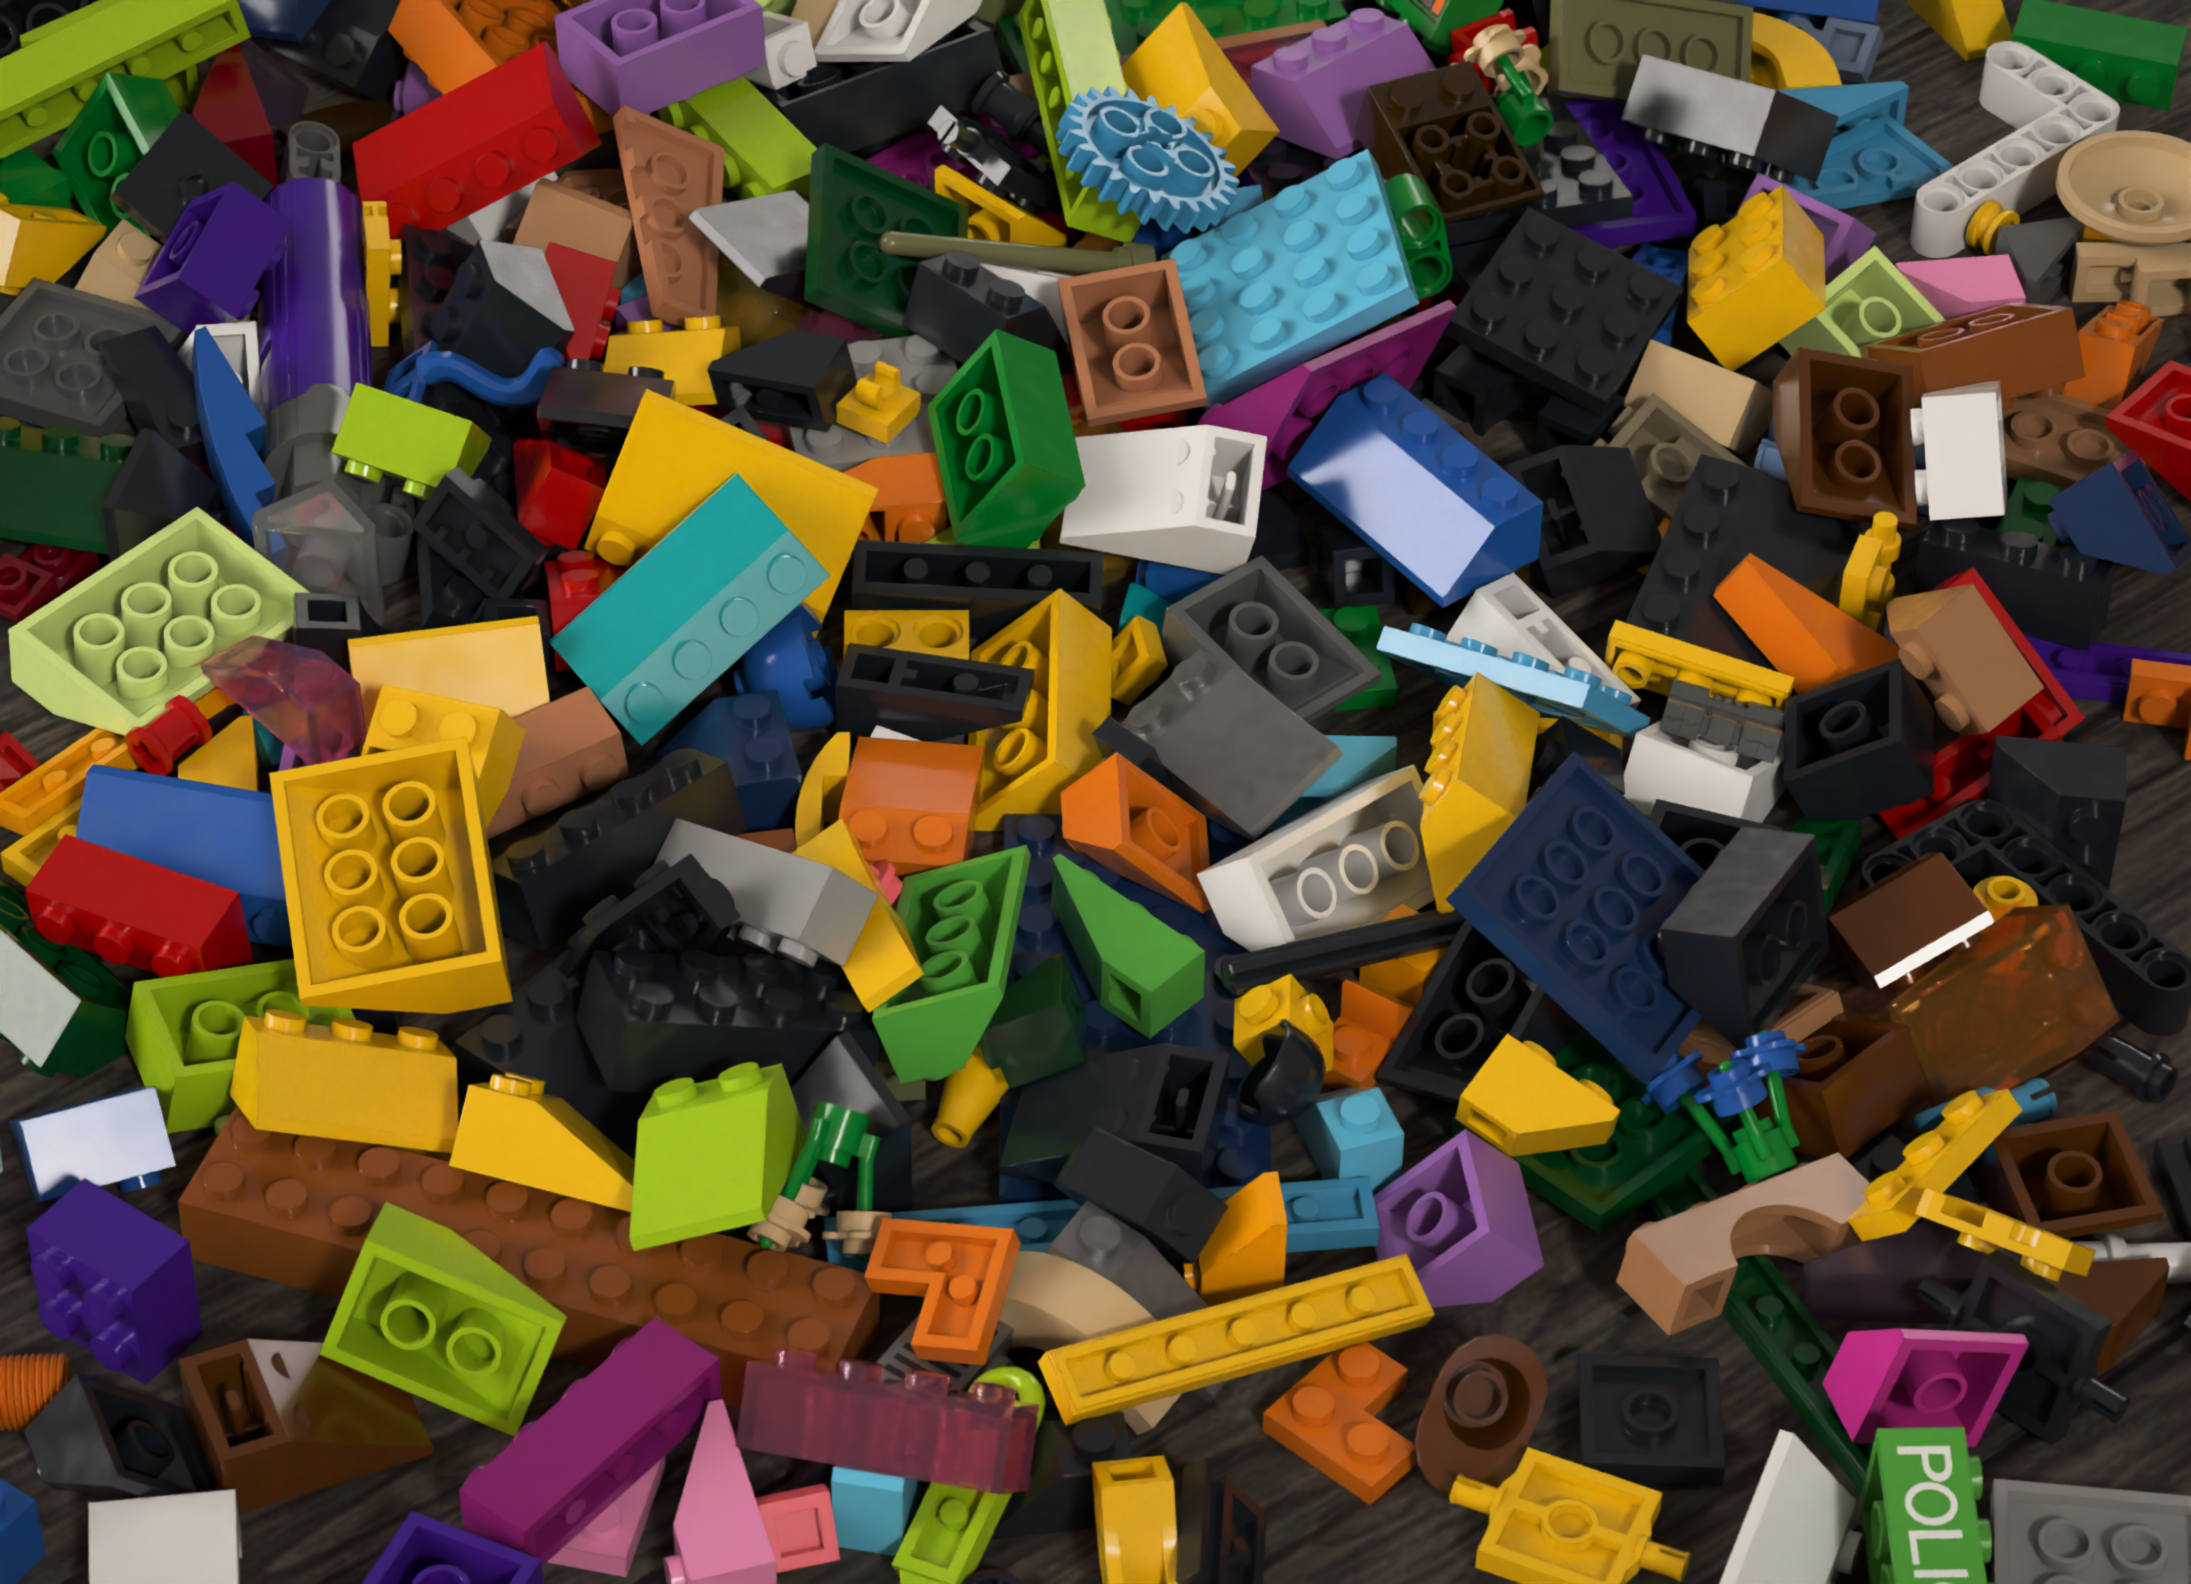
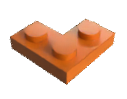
[864,1218,1021,1366]
[1262,1342,1417,1506]

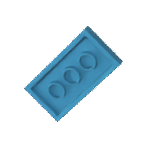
[1376,623,1651,740]

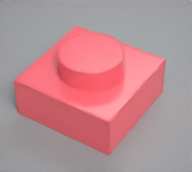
[755,1483,840,1573]

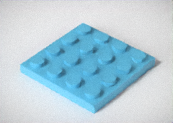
[1161,149,1419,411]

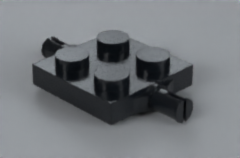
[928,105,1063,216]
[1916,1250,2130,1445]

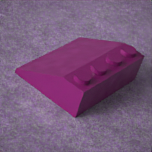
[1197,300,1458,491]

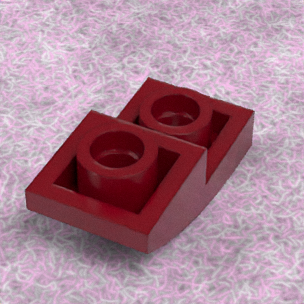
[0,543,101,623]

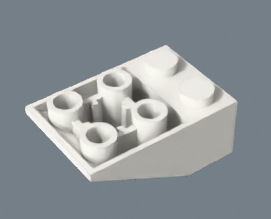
[1059,425,1267,575]

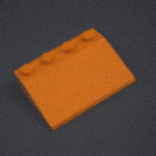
[388,0,651,134]

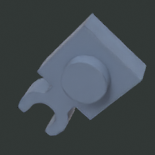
[1787,17,1884,84]

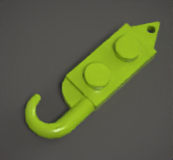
[891,1366,1046,1584]

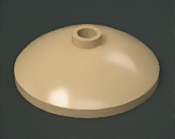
[2056,130,2191,245]

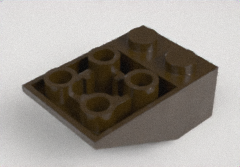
[1354,61,1545,224]

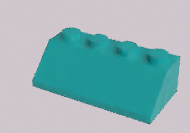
[549,472,830,746]

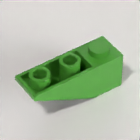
[1052,853,1205,1039]

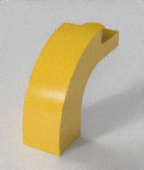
[1750,12,1842,91]
[1092,1455,1178,1584]

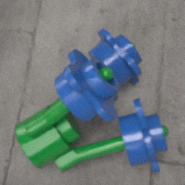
[1641,1030,1806,1184]

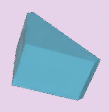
[831,1454,926,1556]

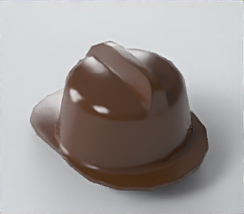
[1415,1334,1548,1497]

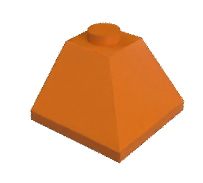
[1061,752,1212,914]

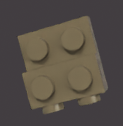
[1593,393,1747,526]

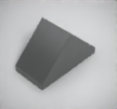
[1994,217,2085,305]

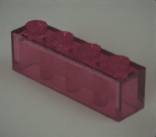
[736,1348,1040,1494]

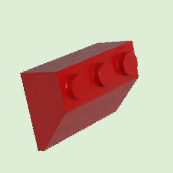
[25,834,254,978]

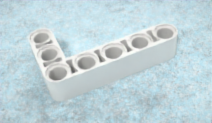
[1909,41,2120,259]

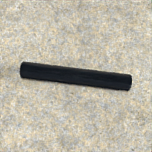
[1220,909,1465,996]

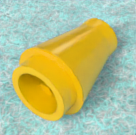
[931,1045,1011,1148]

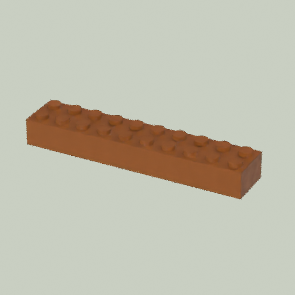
[178,1106,880,1431]

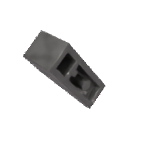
[1048,1200,1229,1404]

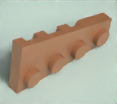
[612,105,725,329]

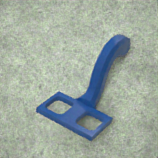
[383,339,567,408]

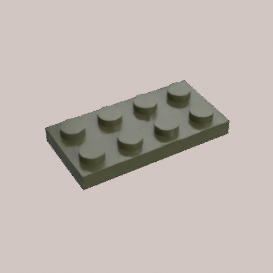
[1547,0,1753,105]

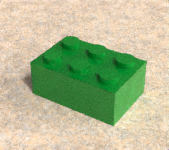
[927,329,1086,548]

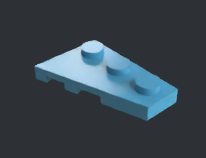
[1757,114,1955,210]

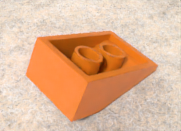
[838,736,985,893]

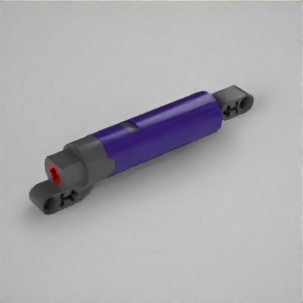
[258,121,415,585]

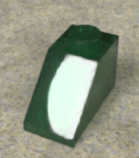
[979,952,1087,1089]

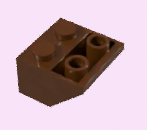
[1826,852,1995,993]

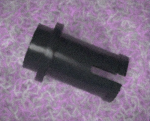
[2088,1030,2178,1103]

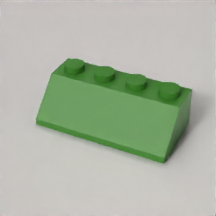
[872,845,1031,1084]

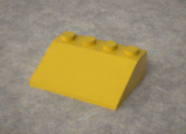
[584,388,879,638]
[269,736,513,1014]

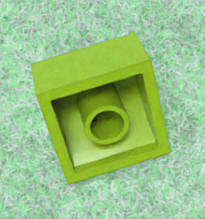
[331,382,492,501]

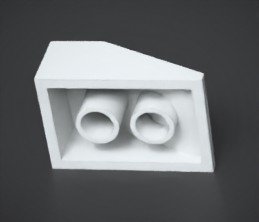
[814,0,983,62]
[1911,381,2008,520]
[1623,720,1787,823]

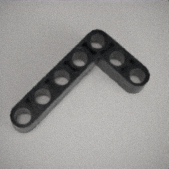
[1858,799,2191,1036]

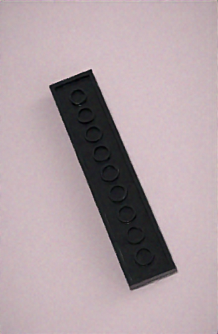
[396,223,542,629]

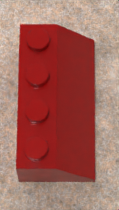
[352,40,602,239]

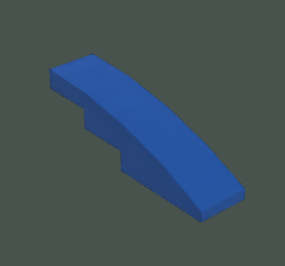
[192,326,285,569]

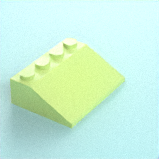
[8,507,310,736]

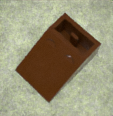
[178,1339,434,1514]

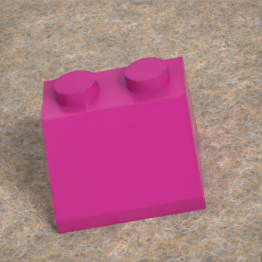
[1822,1329,2029,1447]

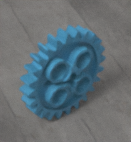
[1055,86,1239,233]

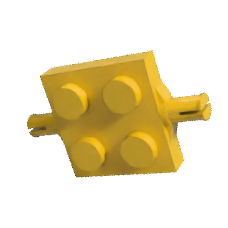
[1449,1447,1691,1584]

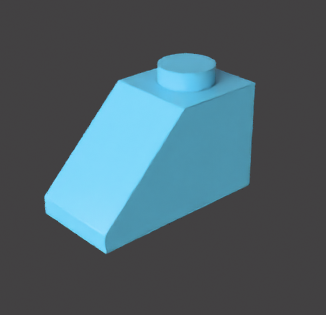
[1292,1087,1404,1196]

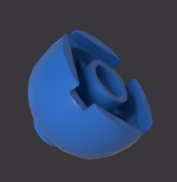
[734,602,839,733]

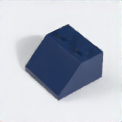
[654,690,802,834]

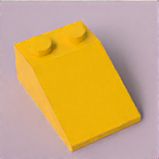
[1121,2,1280,178]
[449,1072,635,1212]

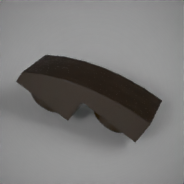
[276,100,402,164]

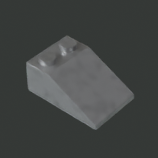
[1121,649,1343,841]

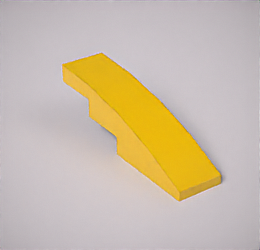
[791,818,924,1013]

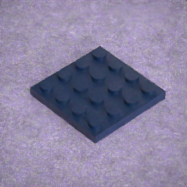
[1445,751,1706,1085]

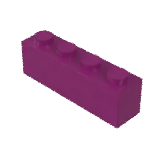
[459,1317,721,1566]

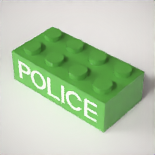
[1859,1427,1998,1584]

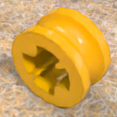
[1966,200,2020,256]

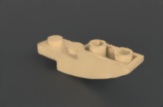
[2068,239,2191,316]

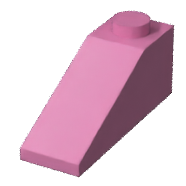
[664,1399,777,1584]

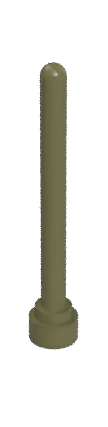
[879,231,1156,274]

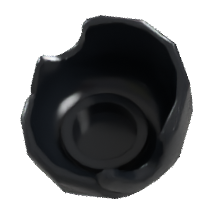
[1236,1018,1326,1126]

